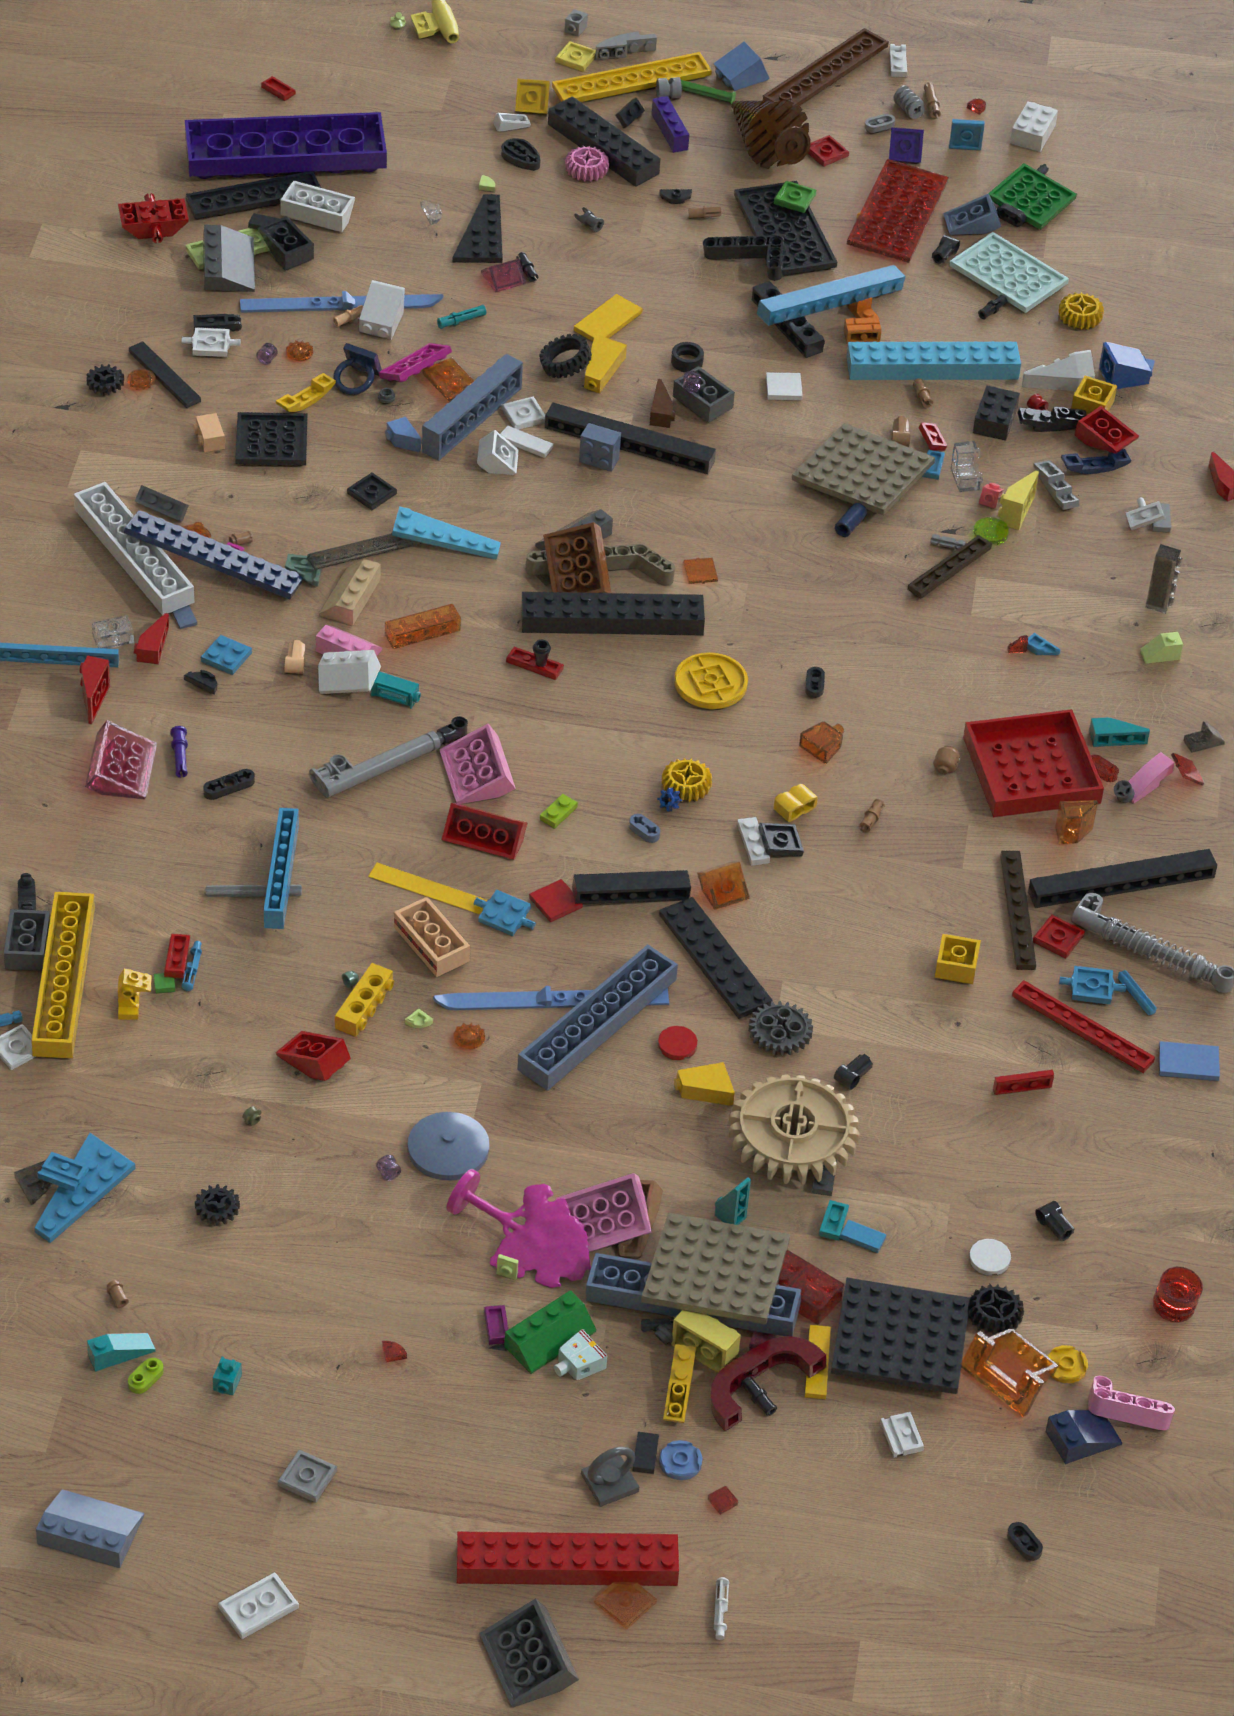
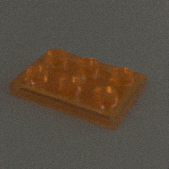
[423,357,474,402]

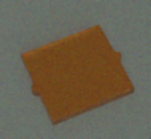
[683,558,718,584]

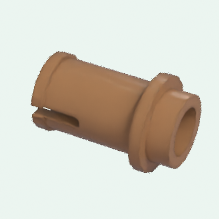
[229,531,253,546]
[107,1280,129,1308]

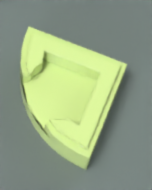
[479,175,495,192]
[405,1009,433,1028]

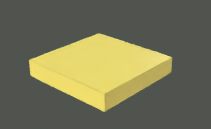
[555,41,596,72]

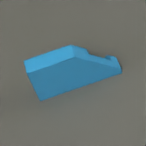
[1022,633,1061,655]

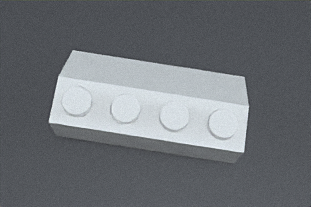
[281,181,355,232]

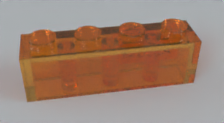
[385,603,461,649]

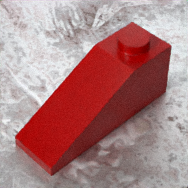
[1209,452,1234,502]
[134,613,169,665]

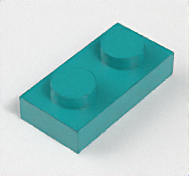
[819,1200,849,1241]

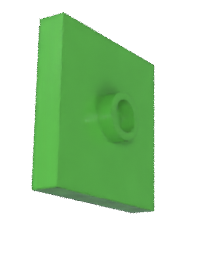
[774,181,817,213]

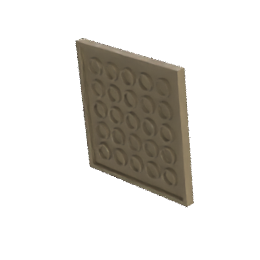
[792,423,935,516]
[641,1213,790,1325]

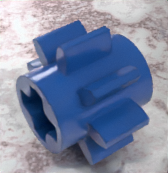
[657,788,682,811]

